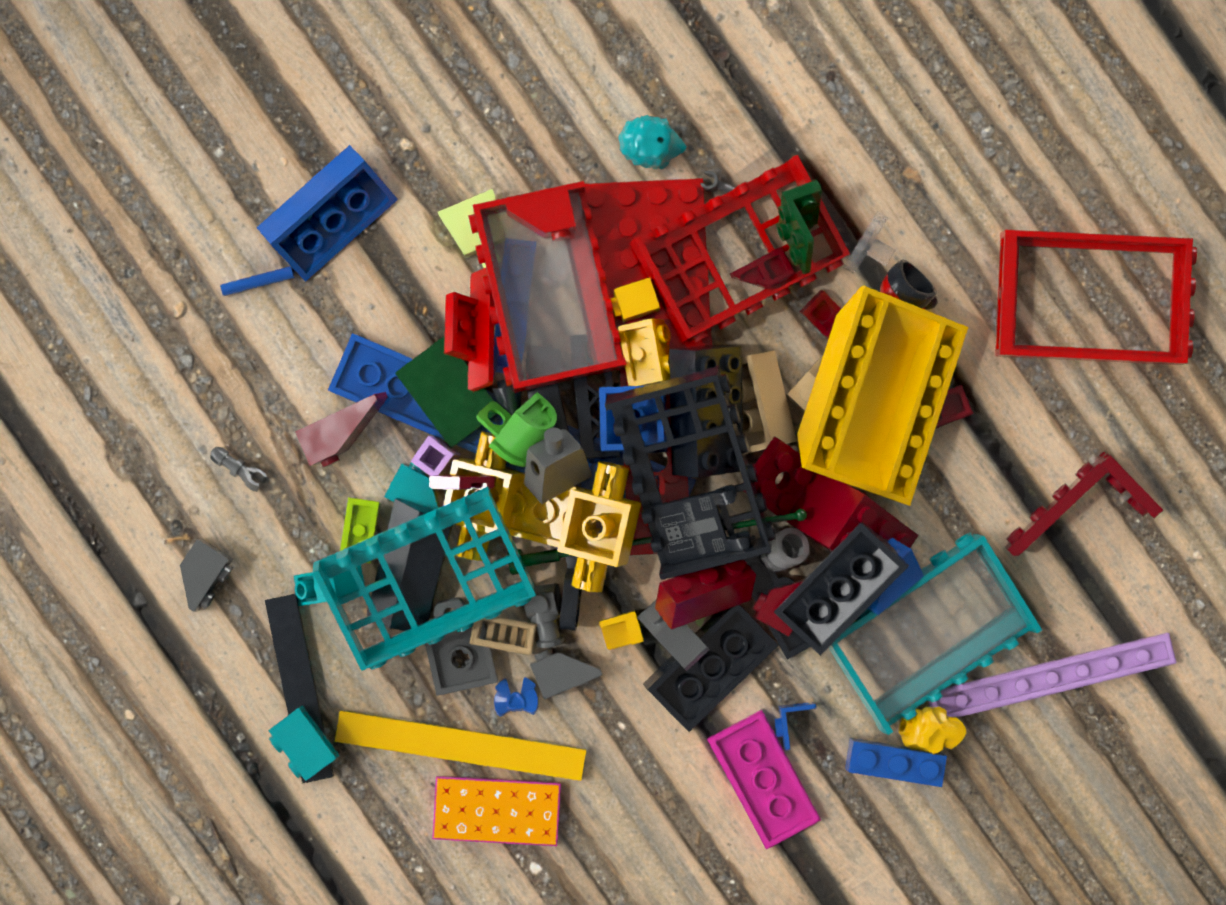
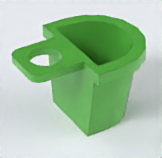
[477,392,557,467]

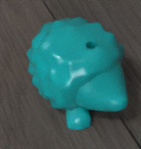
[618,115,687,170]

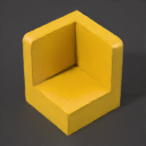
[599,610,644,650]

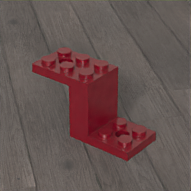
[743,436,919,551]

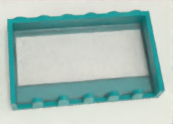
[829,533,1042,735]

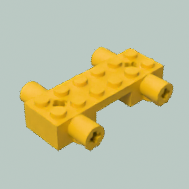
[443,432,641,592]

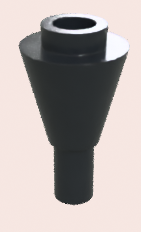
[492,380,522,415]

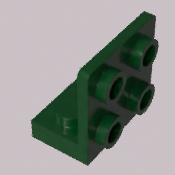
[776,180,822,274]

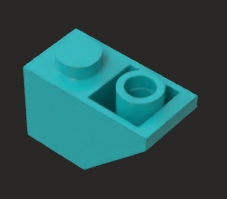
[294,565,364,606]

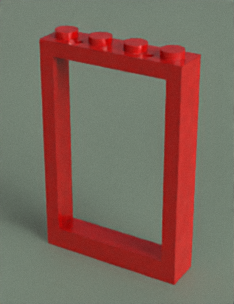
[995,230,1197,365]

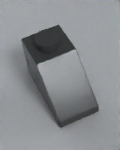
[637,600,710,671]
[530,648,603,699]

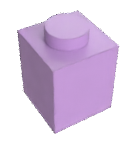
[411,436,461,476]

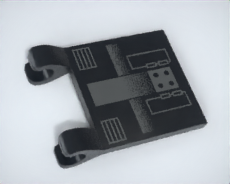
[651,484,751,565]

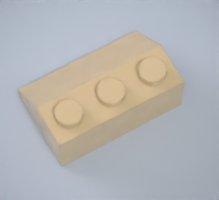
[742,350,797,454]

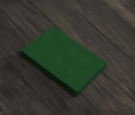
[395,336,497,449]

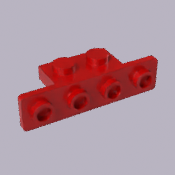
[444,268,495,391]

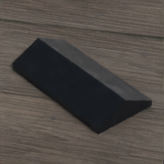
[366,498,453,631]
[774,521,909,656]

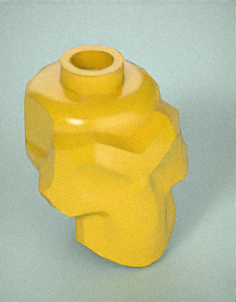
[898,707,966,755]

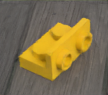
[618,318,671,386]

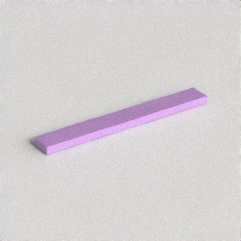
[928,633,1177,718]

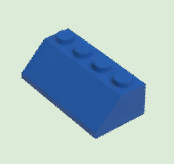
[256,145,398,282]

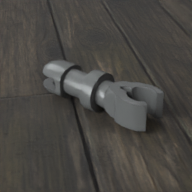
[210,447,267,492]

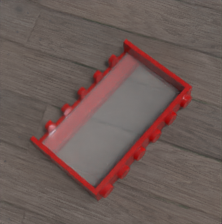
[468,181,626,393]

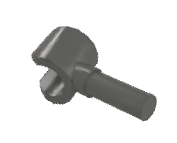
[700,171,735,193]

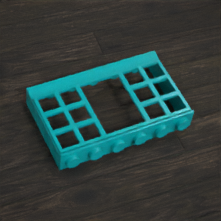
[313,487,536,671]

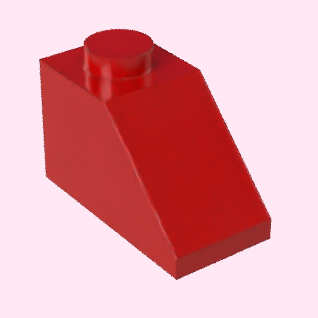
[506,190,576,241]

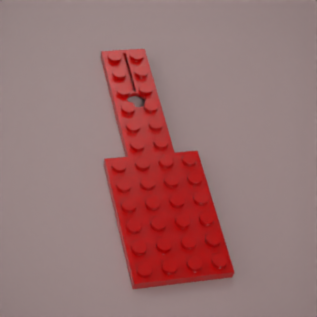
[585,178,712,556]

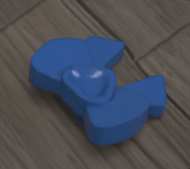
[494,677,538,717]

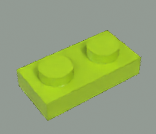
[340,497,380,564]

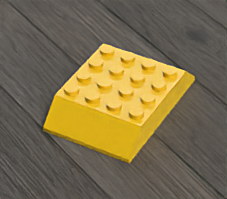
[797,286,968,506]

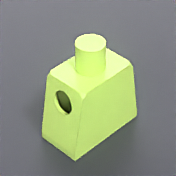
[438,189,505,268]

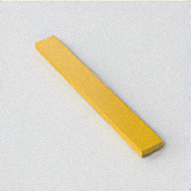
[335,710,586,781]

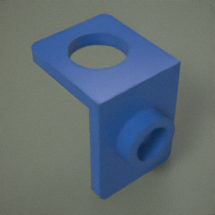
[775,702,817,750]

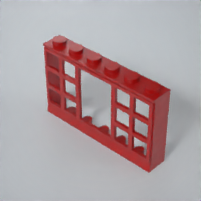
[629,154,850,344]

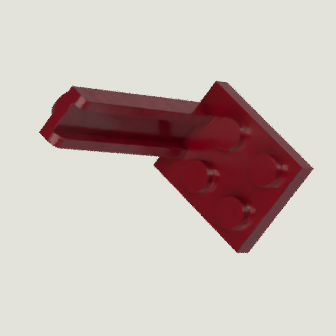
[1005,451,1163,556]

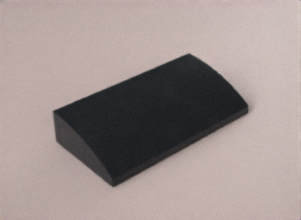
[643,605,779,732]

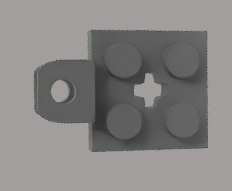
[425,597,498,696]

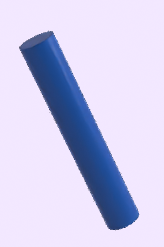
[220,266,294,296]

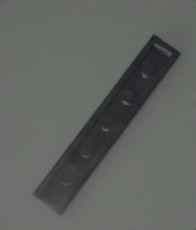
[265,594,334,784]

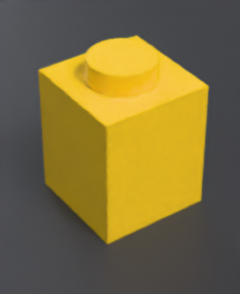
[611,277,660,323]

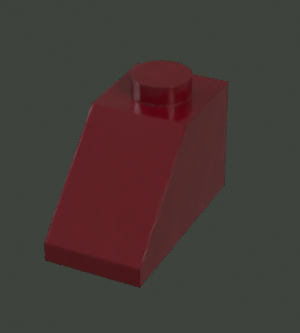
[752,579,805,636]

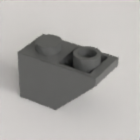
[180,539,233,612]

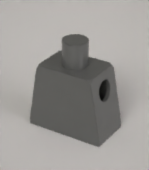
[524,428,592,504]

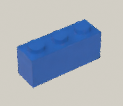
[845,738,947,787]

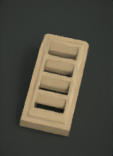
[469,617,537,656]

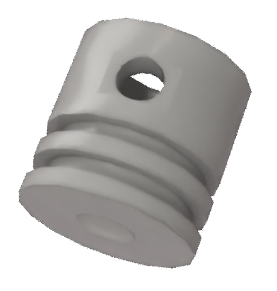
[759,527,809,572]

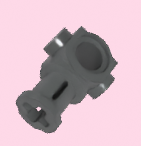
[524,583,564,648]

